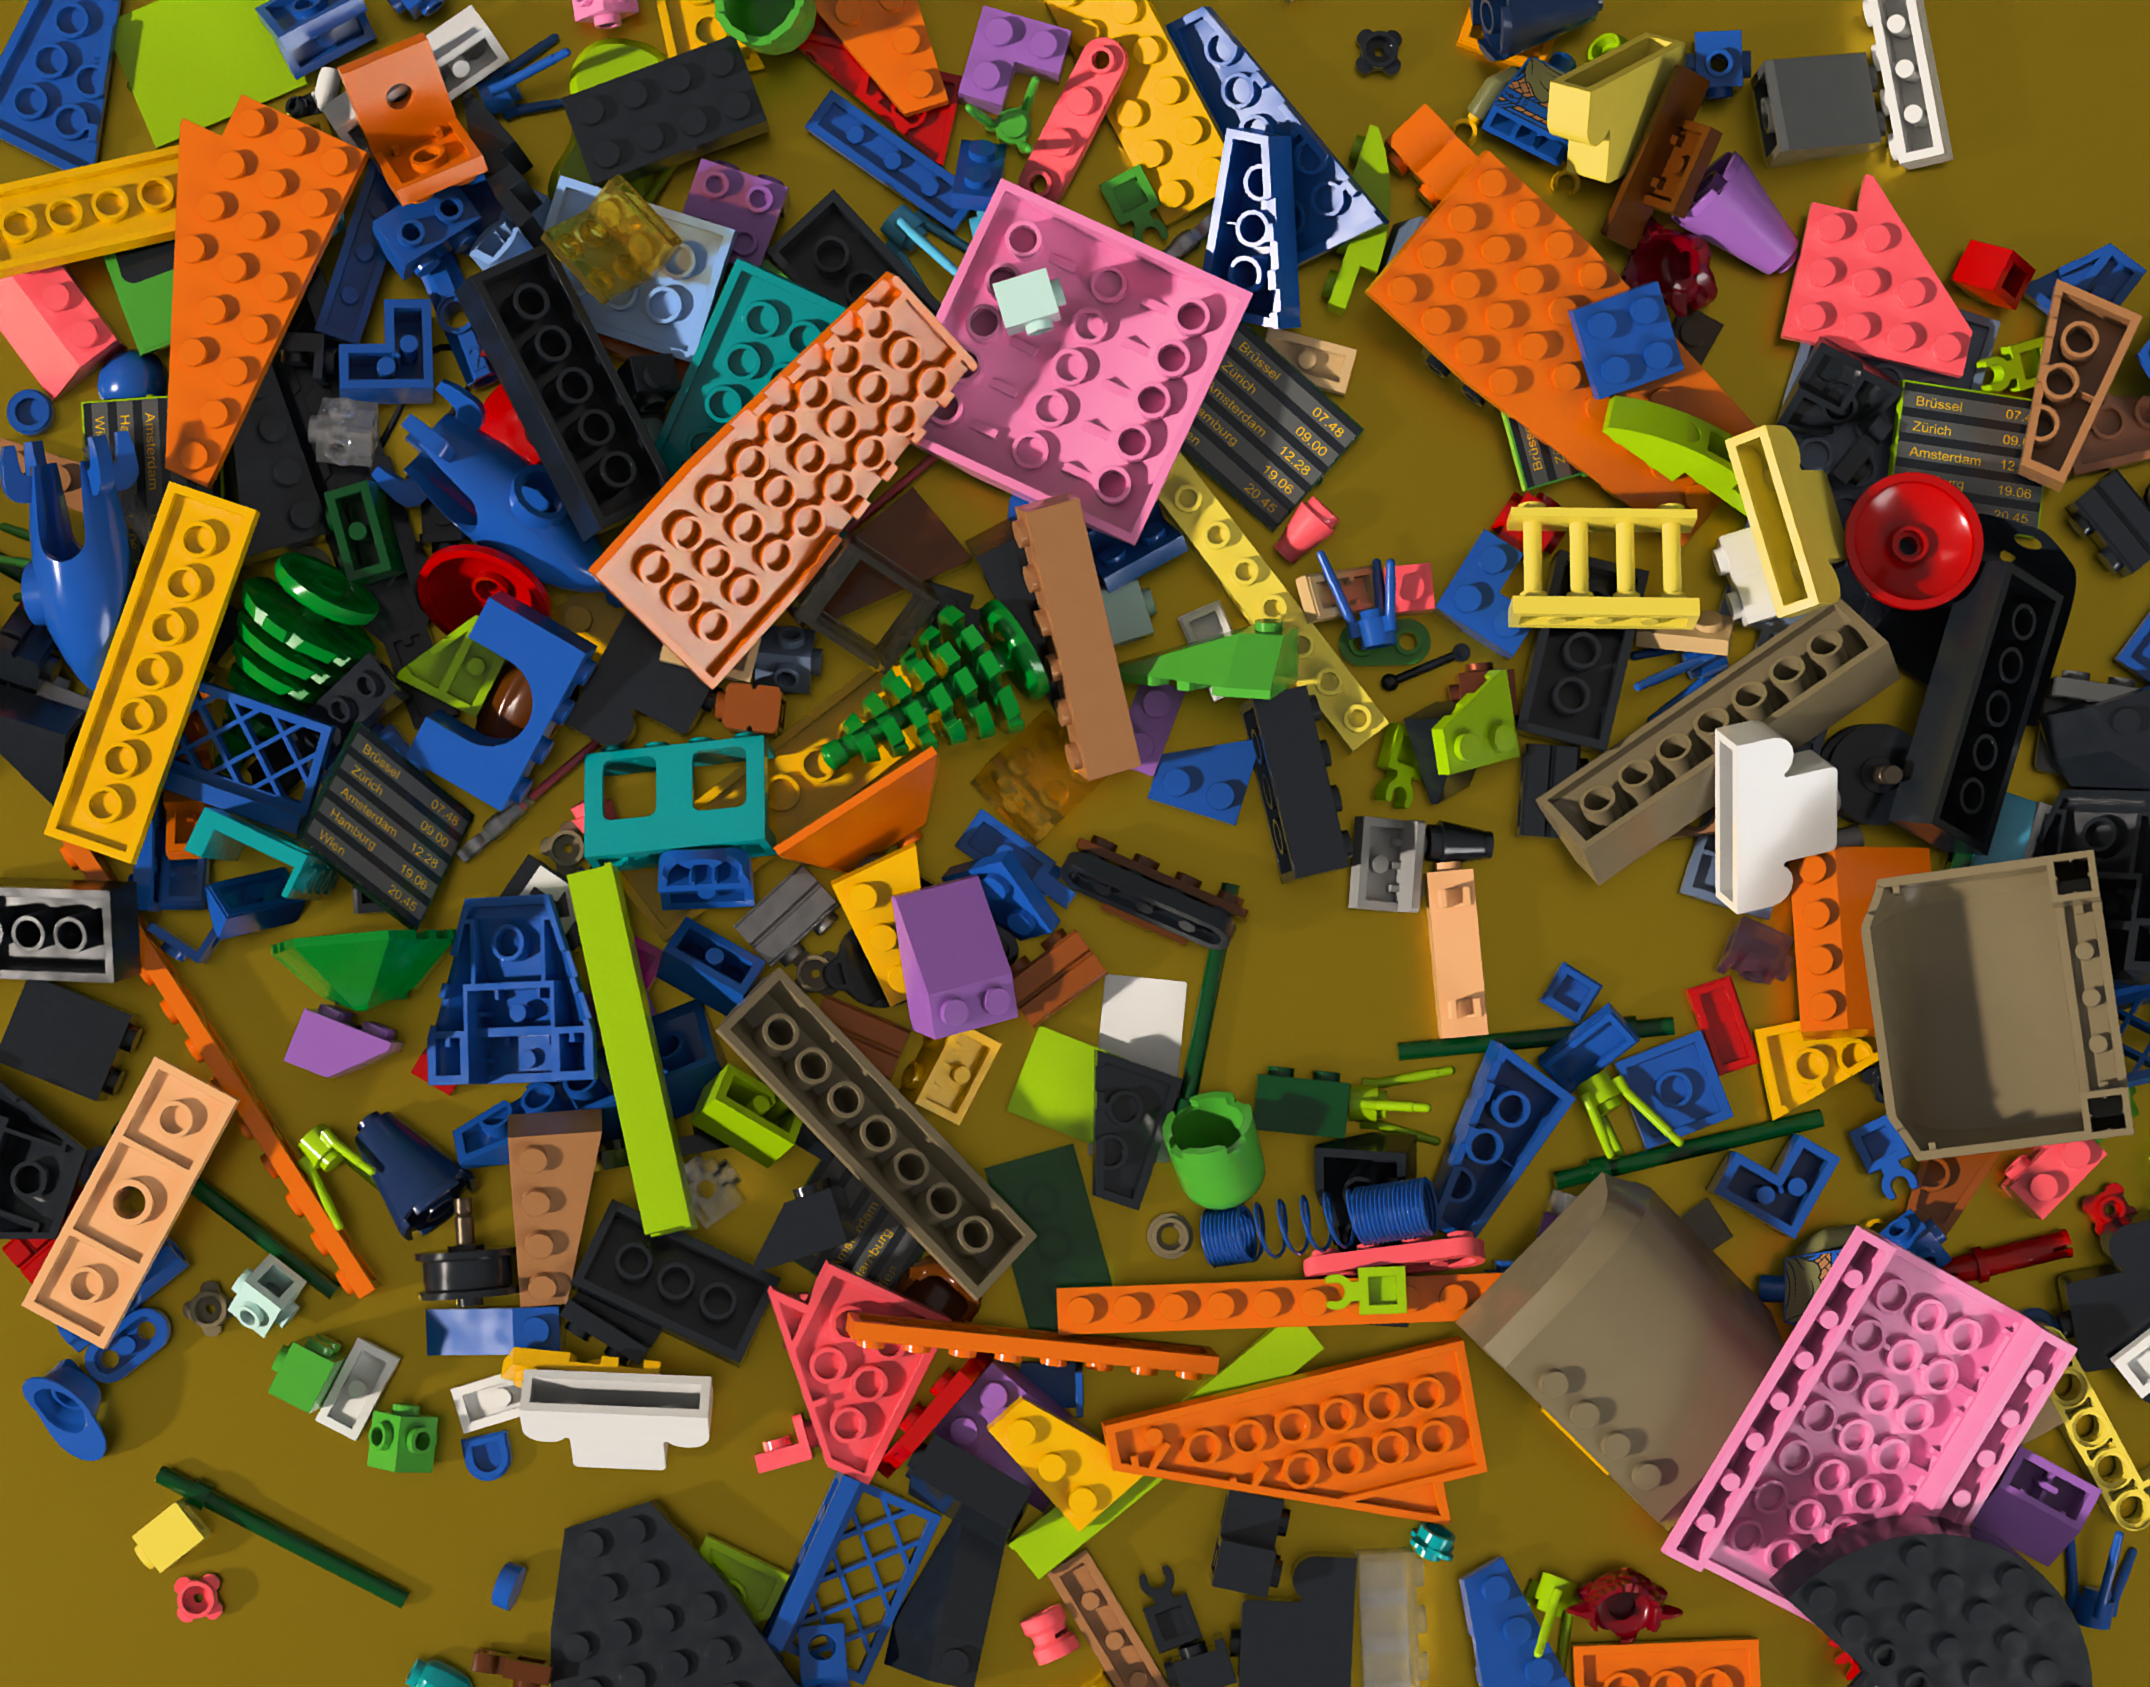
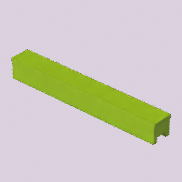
[566,862,698,1238]
[1008,1326,1325,1580]

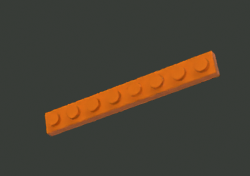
[846,1311,1220,1380]

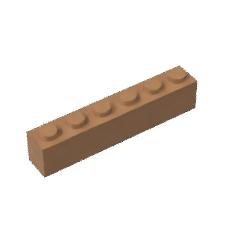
[1012,493,1141,781]

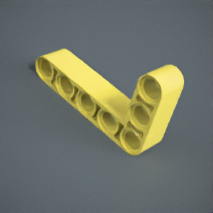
[2035,1321,2150,1531]

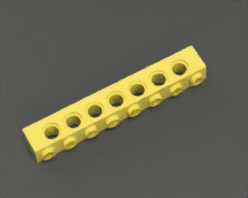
[1157,452,1389,755]

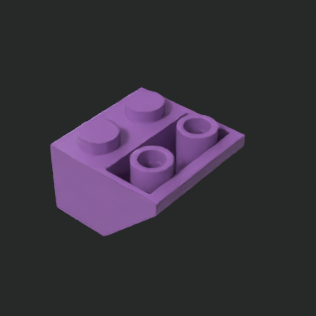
[283,1003,404,1078]
[1971,1445,2102,1567]

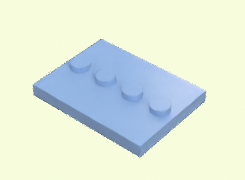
[543,175,738,363]

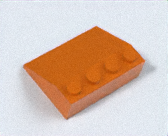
[1789,846,1932,1041]

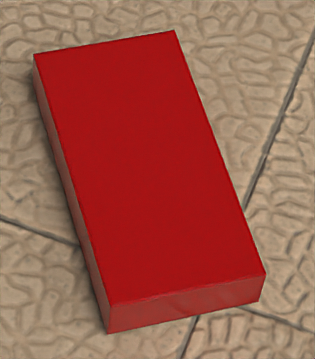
[1685,975,1760,1076]

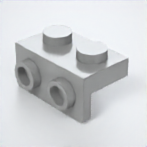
[1348,816,1428,913]

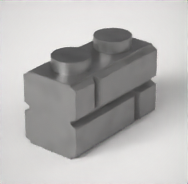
[734,864,840,967]

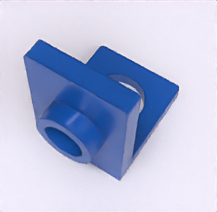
[146,922,222,964]
[1021,1361,1084,1418]
[798,1623,851,1687]

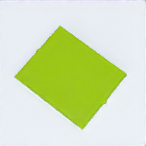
[114,0,309,149]

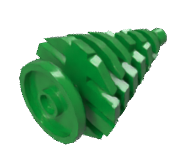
[215,552,379,775]
[821,598,1050,770]

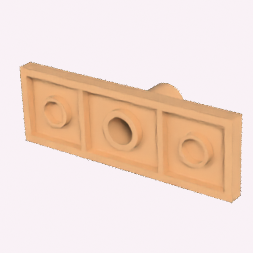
[21,1056,240,1349]

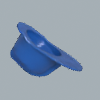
[22,1358,107,1461]

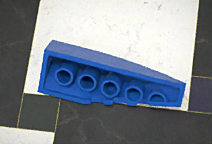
[452,999,728,1169]

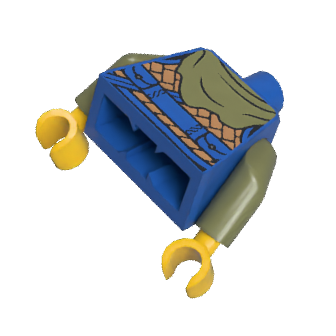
[1450,52,1581,197]
[1759,1218,1885,1326]

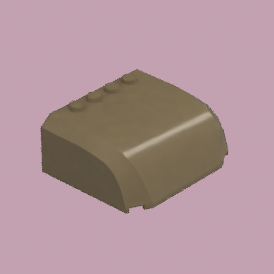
[1861,849,2135,1161]
[1455,1172,1784,1531]

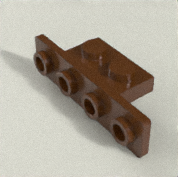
[1601,64,1723,250]
[1076,835,1250,947]

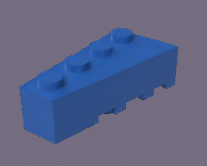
[1203,128,1301,329]
[1432,1039,1576,1238]

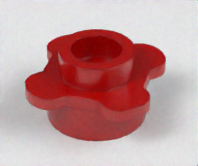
[2082,1183,2137,1235]

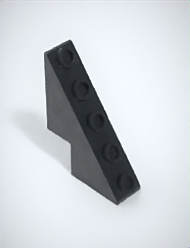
[247,653,410,796]
[0,684,109,857]

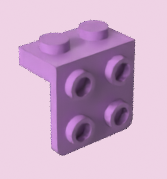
[682,158,790,267]

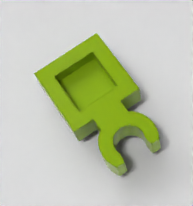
[1975,336,2044,392]
[1375,723,1423,809]
[1325,1266,1407,1315]

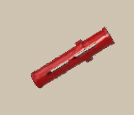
[1942,1229,2073,1284]

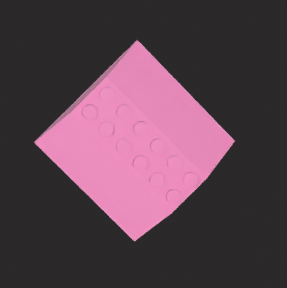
[910,178,1253,546]

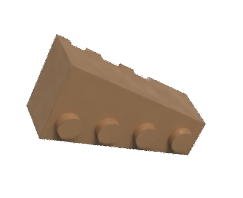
[2018,279,2143,492]
[508,1108,602,1307]

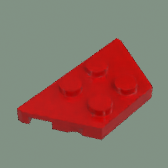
[877,1352,994,1479]

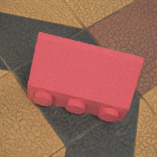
[0,264,128,402]

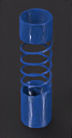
[1200,1176,1439,1268]

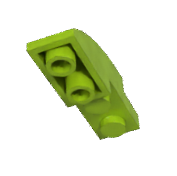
[1321,124,1391,316]
[1602,395,1747,516]

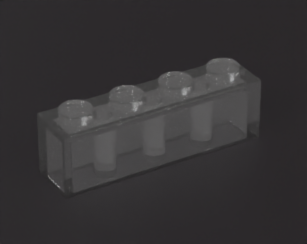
[1356,1547,1429,1687]

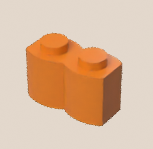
[1384,104,1478,210]

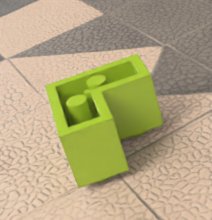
[690,1063,803,1168]

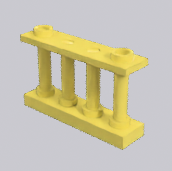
[1507,501,1700,630]

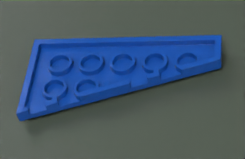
[0,0,121,170]
[1166,6,1390,266]
[1459,1556,1572,1687]

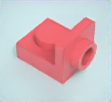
[754,1411,819,1474]

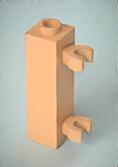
[1424,861,1489,1039]

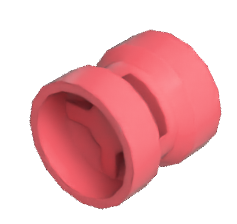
[1020,1603,1080,1665]

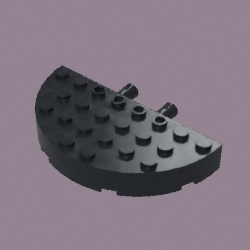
[1769,1515,2093,1687]

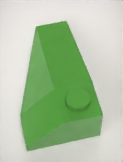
[1118,618,1298,700]

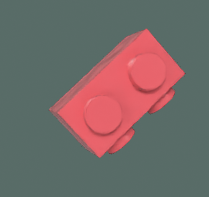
[1998,1140,2107,1220]

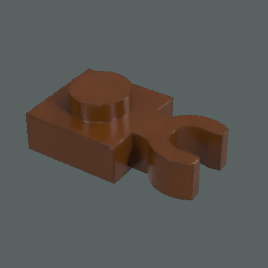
[471,1648,554,1687]

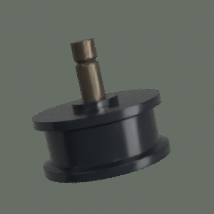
[1820,724,1913,825]
[415,1198,519,1307]

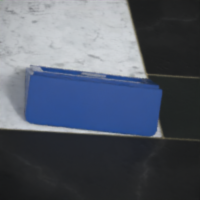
[203,867,306,940]

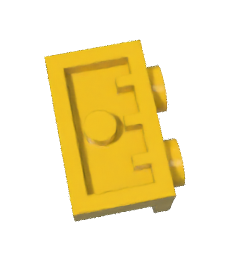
[899,1029,1002,1125]

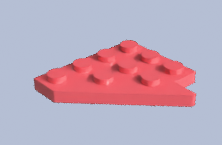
[1780,174,1973,379]
[767,1259,952,1485]

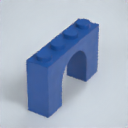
[406,590,597,812]

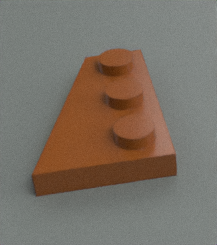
[1906,1151,2003,1236]

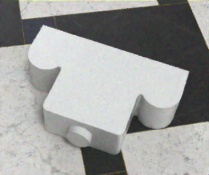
[1715,720,1841,915]
[519,1369,713,1470]

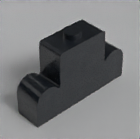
[565,609,723,748]
[2056,1210,2150,1403]
[1230,1551,1357,1687]

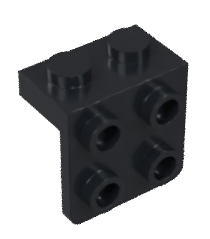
[560,1292,662,1367]

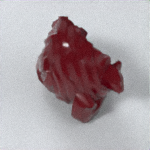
[1620,216,1718,317]
[1566,1567,1683,1644]

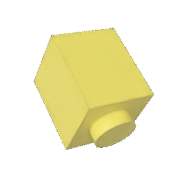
[132,1497,213,1573]

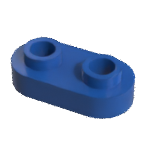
[85,1307,171,1383]

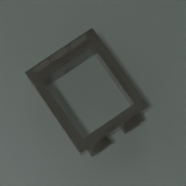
[791,529,940,675]

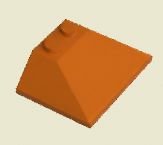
[773,746,941,874]

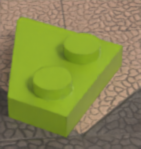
[396,614,506,718]
[1431,669,1520,775]

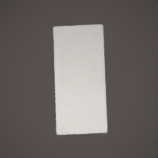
[1088,974,1187,1163]

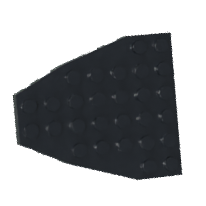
[551,1499,804,1687]

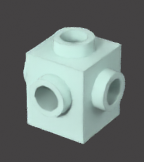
[228,1253,307,1338]

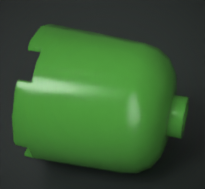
[714,0,817,55]
[1162,1091,1266,1210]

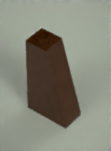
[786,487,973,632]

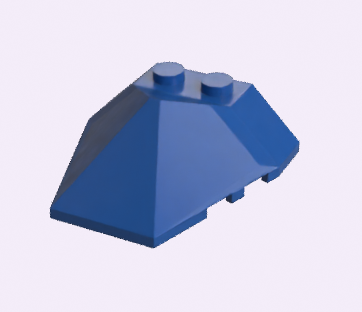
[427,894,598,1085]

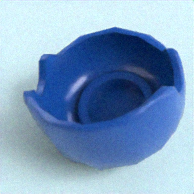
[97,349,169,400]

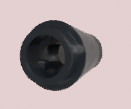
[1424,820,1494,863]

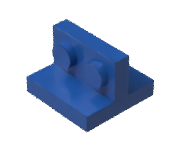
[255,0,376,80]

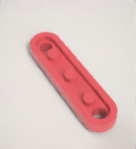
[1018,37,1129,204]
[1303,1231,1485,1279]

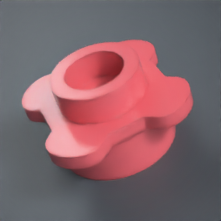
[174,1573,223,1623]

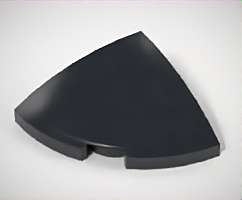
[1776,336,1904,435]

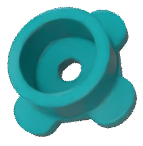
[1410,1521,1456,1562]

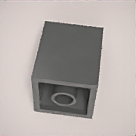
[1750,52,1886,169]

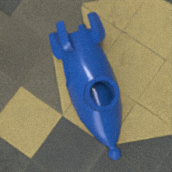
[371,379,625,608]
[0,431,139,692]

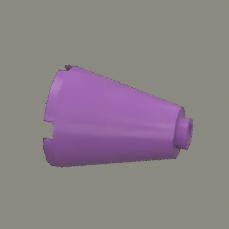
[1671,151,1799,275]

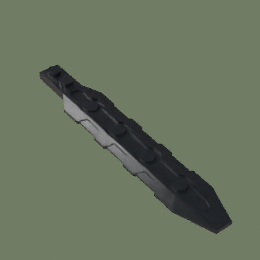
[271,266,460,731]

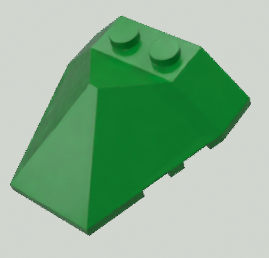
[270,929,457,1011]

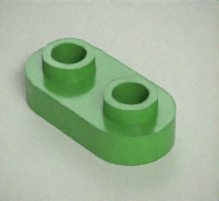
[1338,619,1431,667]

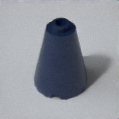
[1470,0,1603,62]
[355,1111,478,1241]

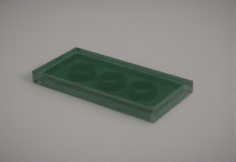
[985,1143,1113,1332]

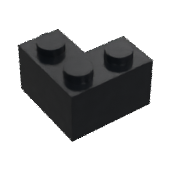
[1209,1489,1291,1598]

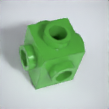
[367,1403,438,1473]

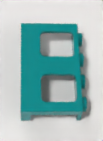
[584,732,777,871]
[184,807,340,901]

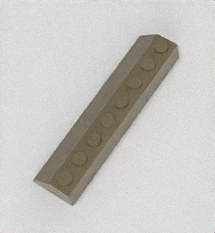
[1536,598,1901,885]
[715,967,1038,1301]

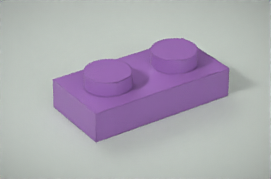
[1129,684,1186,777]

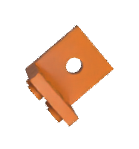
[337,32,488,207]

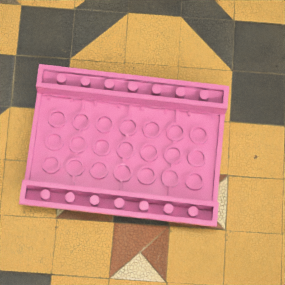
[1661,1225,2078,1624]

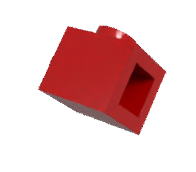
[1950,239,2036,311]

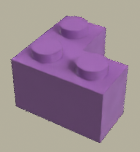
[958,5,1072,115]

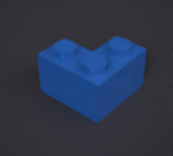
[339,299,434,405]
[1433,529,1531,660]
[1707,1134,1841,1239]

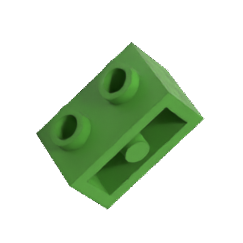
[268,1333,348,1413]

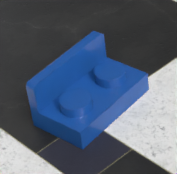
[1087,501,1188,593]

